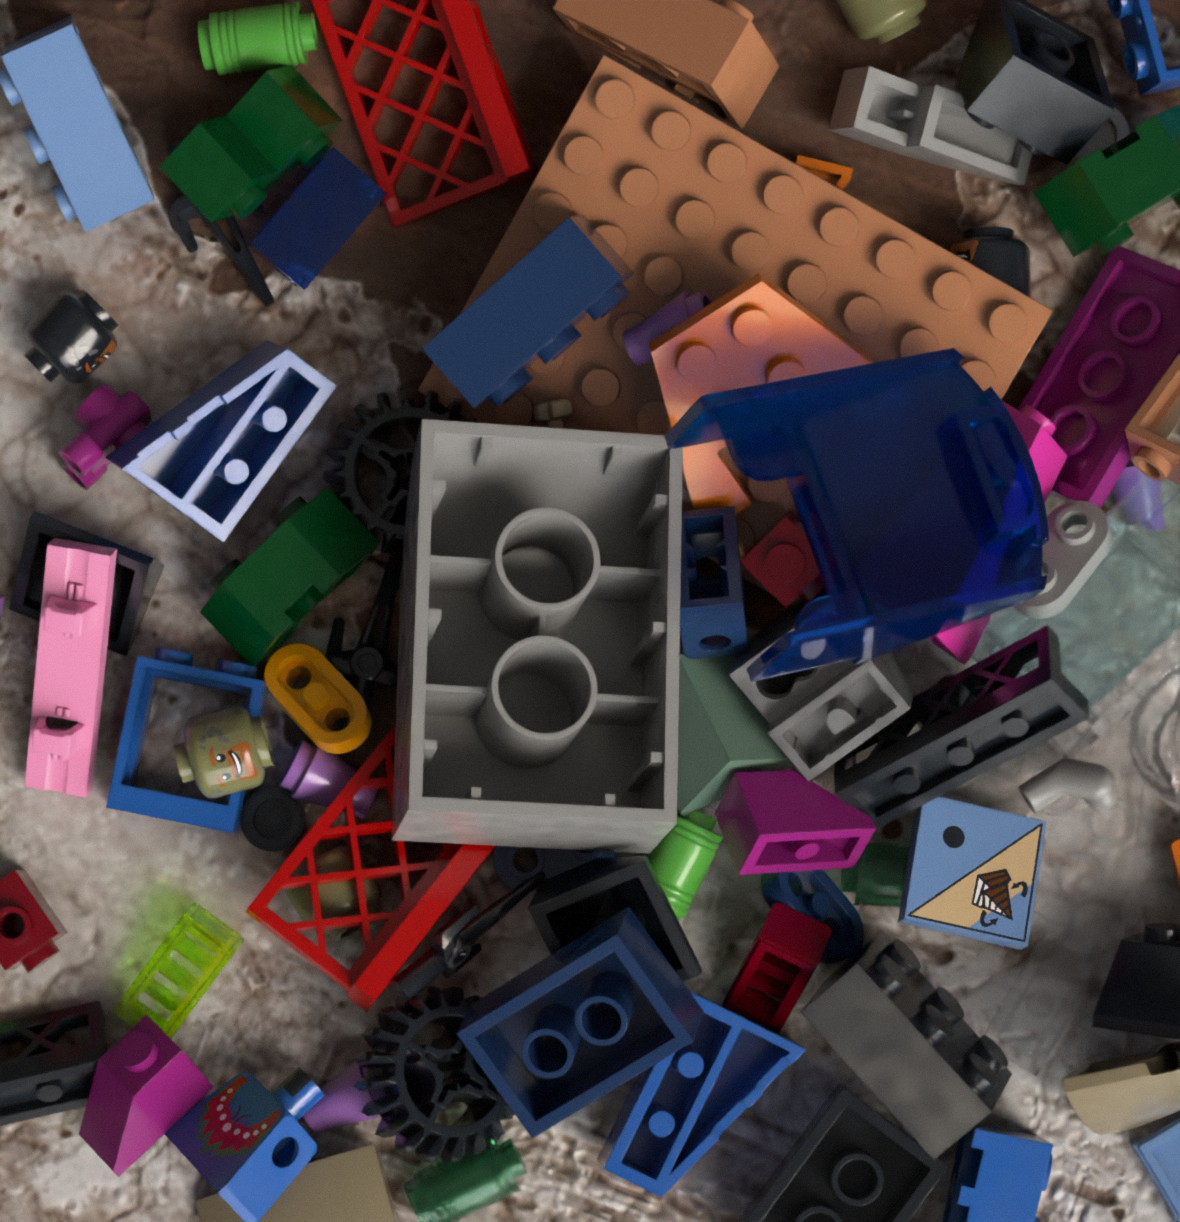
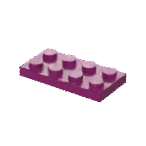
[1018,246,1180,508]

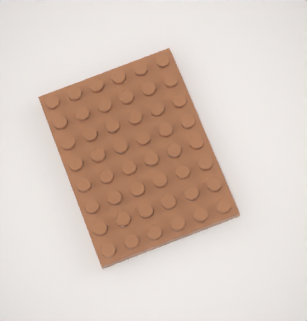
[418,55,1053,619]

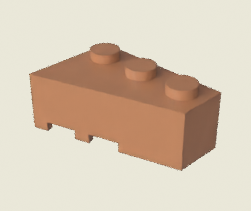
[553,0,779,130]

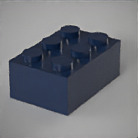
[422,215,634,408]
[456,907,704,1138]

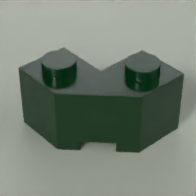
[159,65,343,223]
[1034,104,1180,257]
[200,487,380,666]

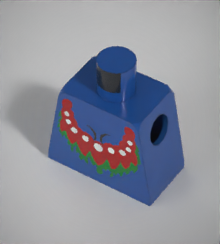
[165,1067,325,1222]

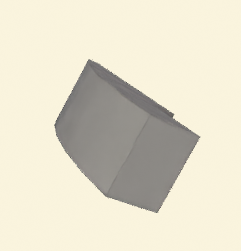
[829,66,1032,185]

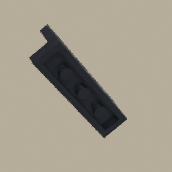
[834,625,1089,829]
[0,1001,108,1126]

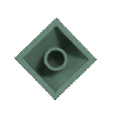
[677,654,794,817]

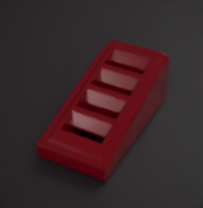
[722,903,831,1033]

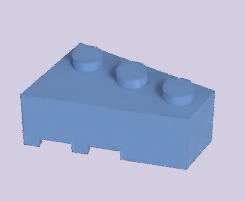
[0,16,155,232]

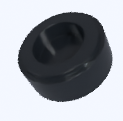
[240,788,306,852]

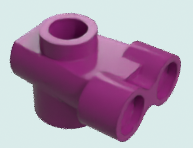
[59,384,152,490]

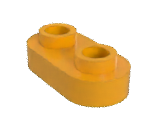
[264,643,372,754]

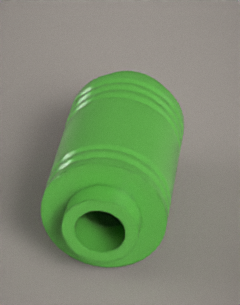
[198,1,318,76]
[644,810,723,919]

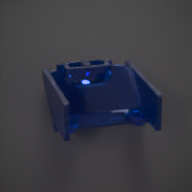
[664,348,1049,682]

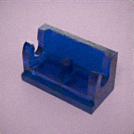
[247,147,387,290]

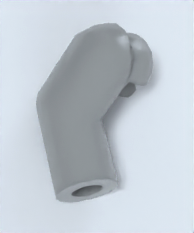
[1018,758,1119,813]

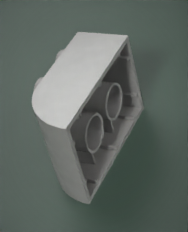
[391,419,683,854]

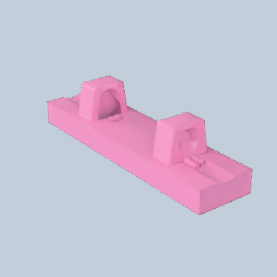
[24,538,117,798]

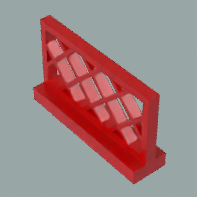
[311,0,539,229]
[246,723,496,1012]

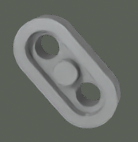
[1005,501,1112,619]

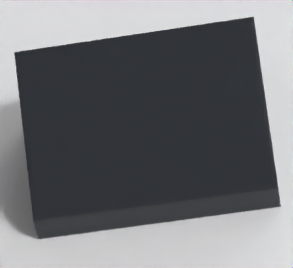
[9,511,165,656]

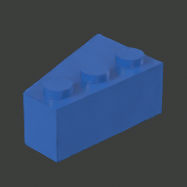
[105,340,337,542]
[597,988,807,1197]
[942,1123,1053,1222]

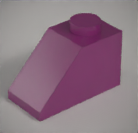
[714,769,876,875]
[79,1014,214,1177]

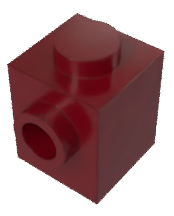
[740,509,835,607]
[0,870,68,973]

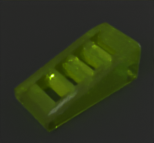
[112,903,244,1039]

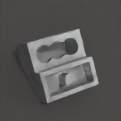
[729,576,913,782]

